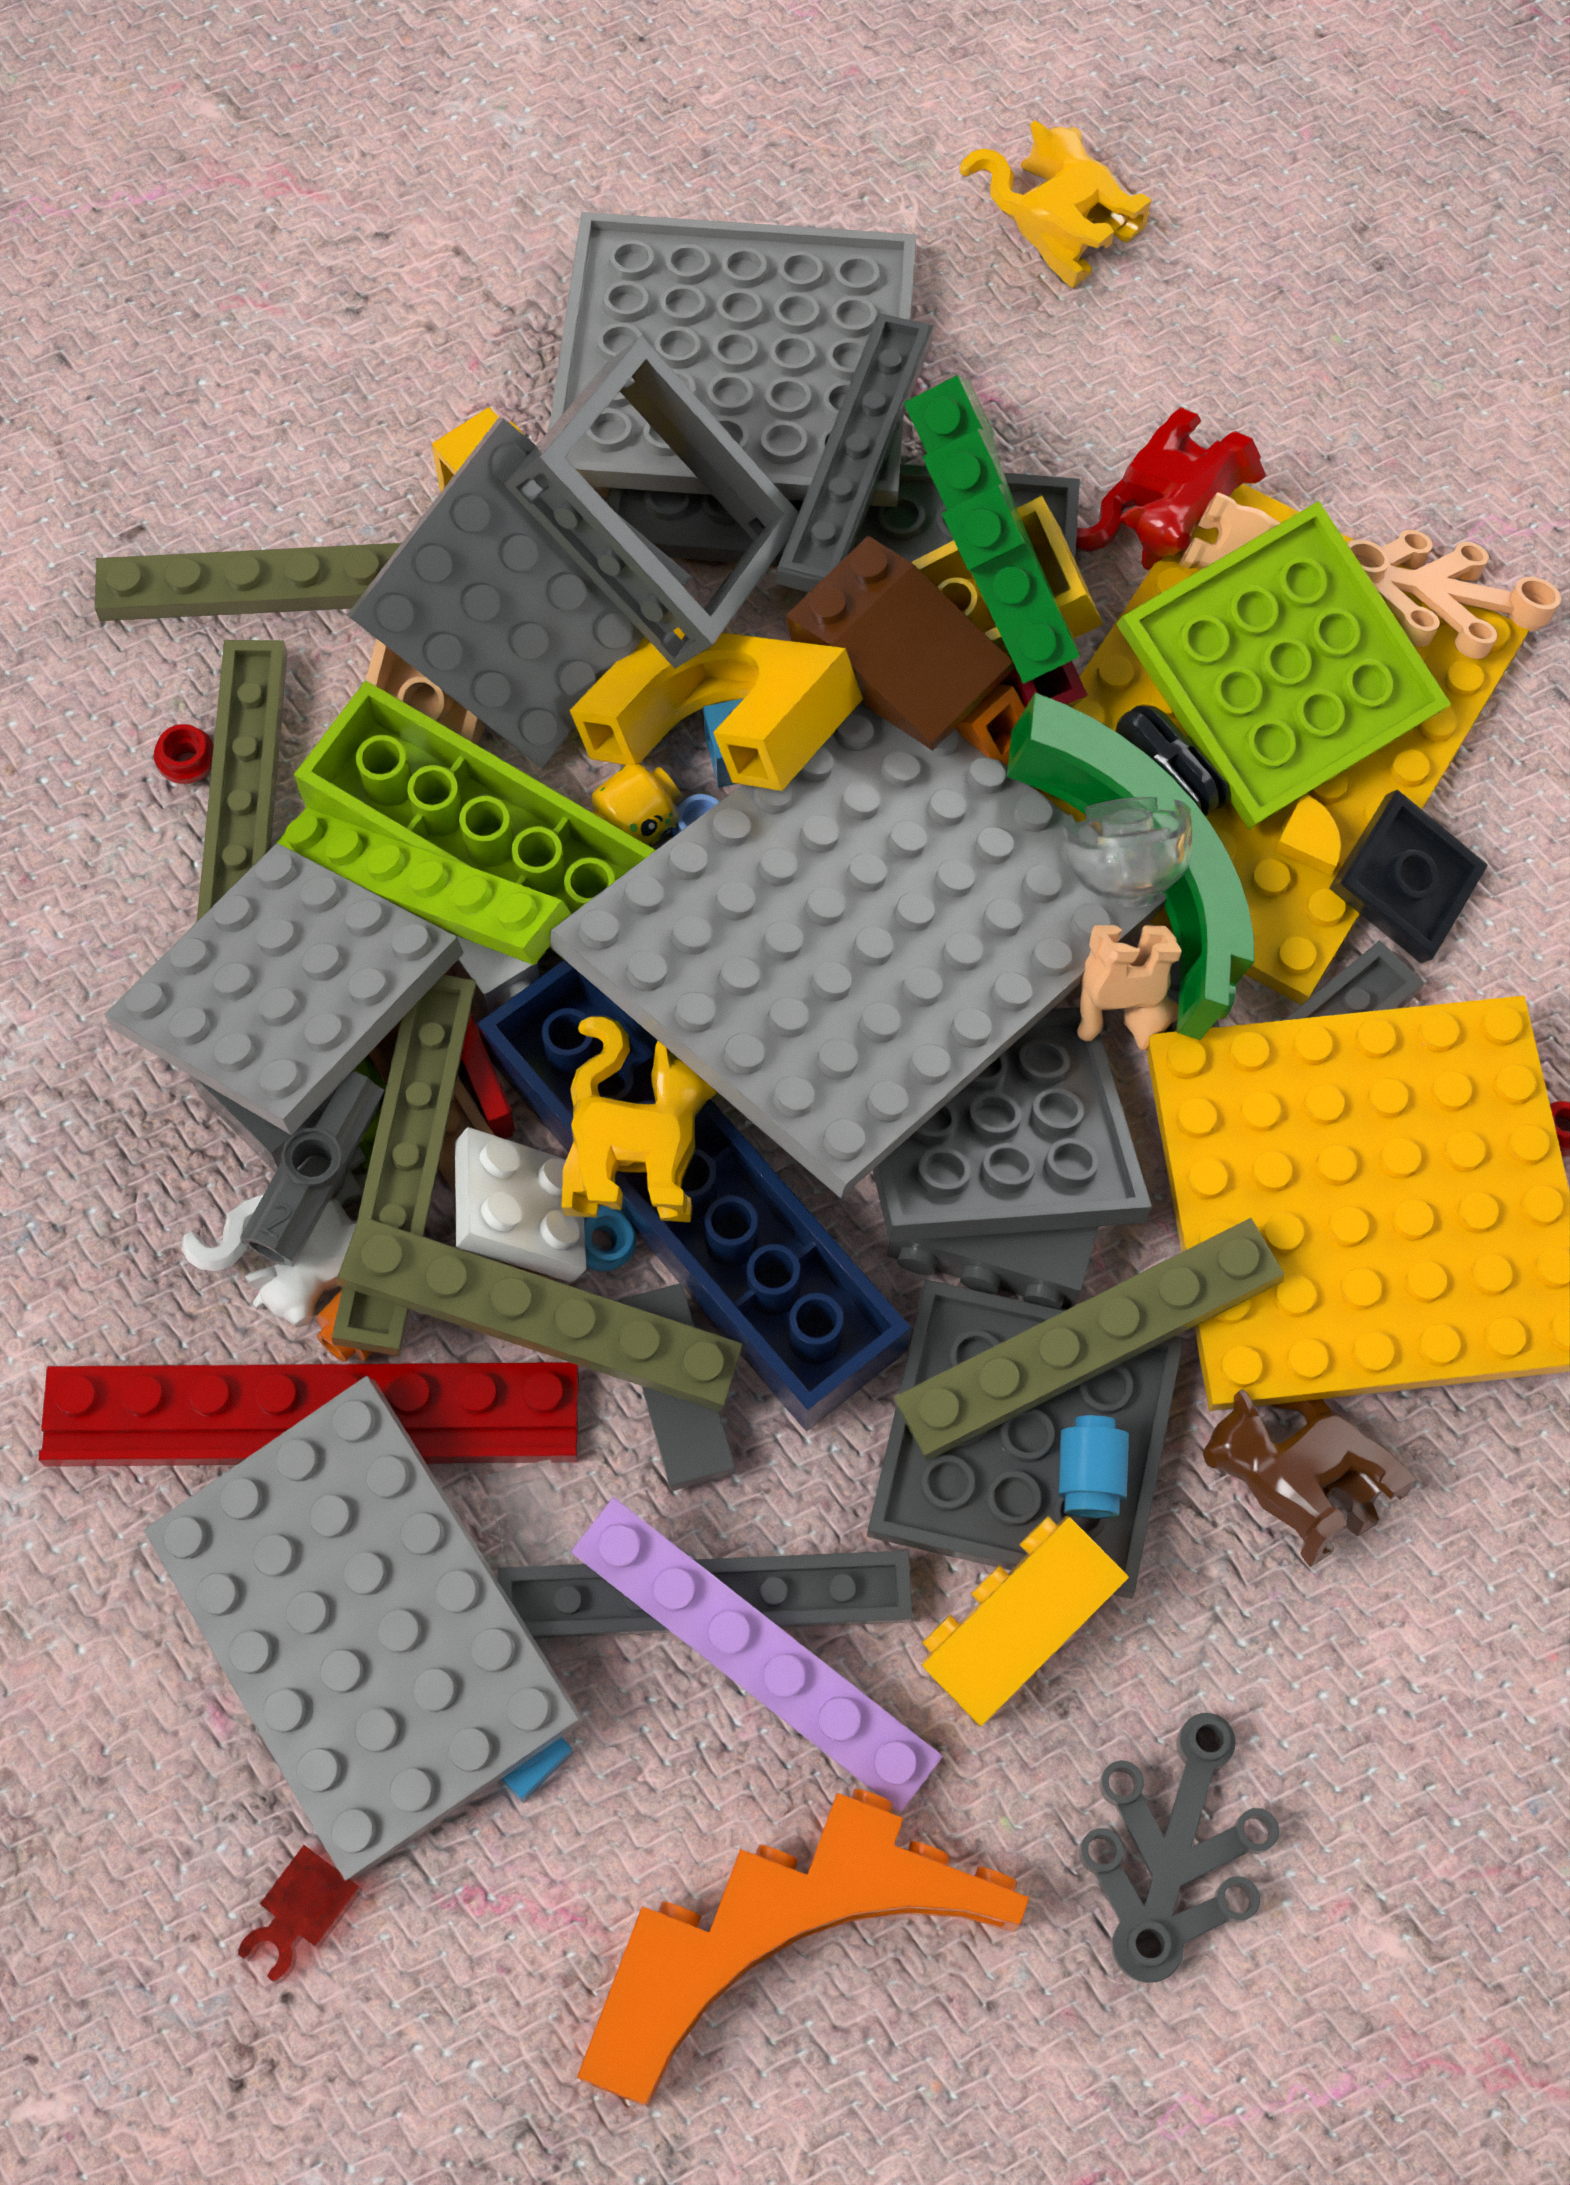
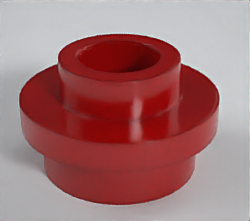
[154,724,214,784]

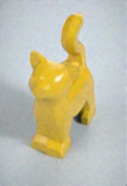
[959,120,1152,289]
[561,1016,717,1222]

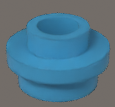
[584,1206,636,1272]

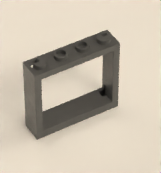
[504,335,799,669]

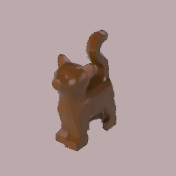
[1203,1389,1417,1567]

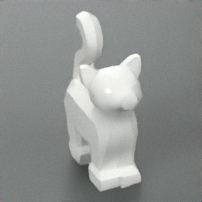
[182,1147,367,1327]

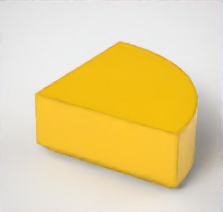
[1275,794,1341,876]

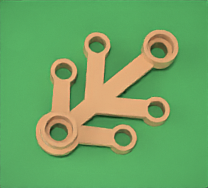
[1347,530,1561,659]

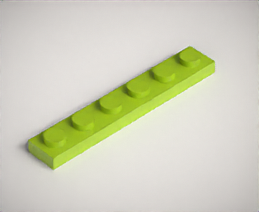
[275,807,572,965]

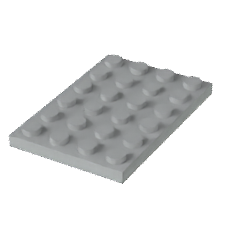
[143,1376,584,1882]

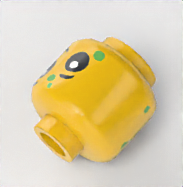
[591,763,681,847]

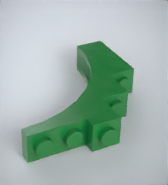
[903,375,1081,684]

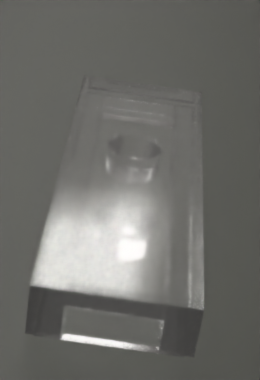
[485,1459,599,1670]

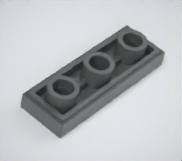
[618,1283,735,1492]

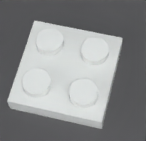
[455,1127,586,1283]

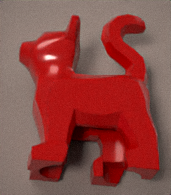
[1076,407,1266,570]

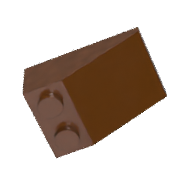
[785,536,1014,751]

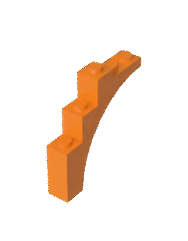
[577,1789,1029,2108]

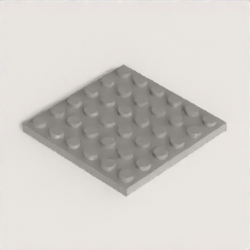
[548,212,916,507]

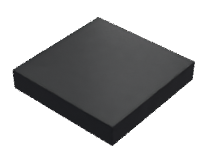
[1329,789,1488,964]

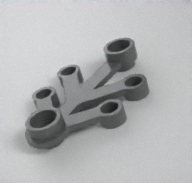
[1079,1713,1279,1983]

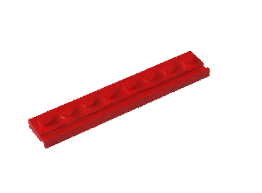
[38,1362,579,1467]

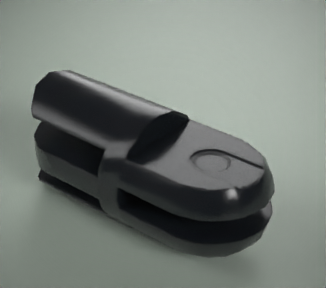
[1115,704,1231,817]

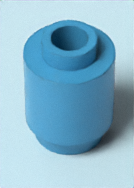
[1058,1415,1129,1519]

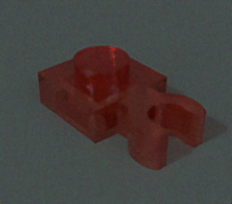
[238,1845,363,1984]

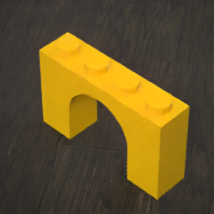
[569,627,863,791]

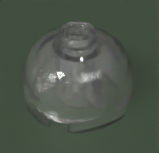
[1063,797,1193,908]

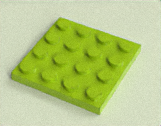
[1116,501,1451,830]

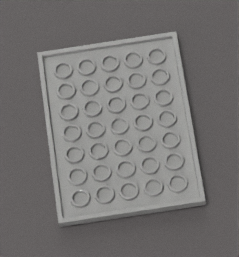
[549,703,1166,1198]

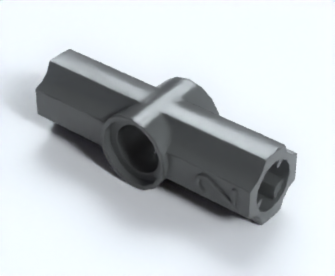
[240,1071,385,1267]

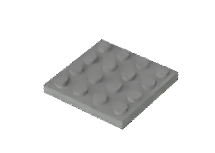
[104,843,464,1135]

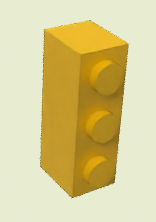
[921,1515,1129,1727]

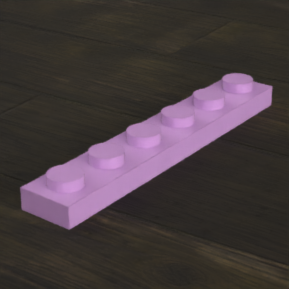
[570,1497,943,1813]

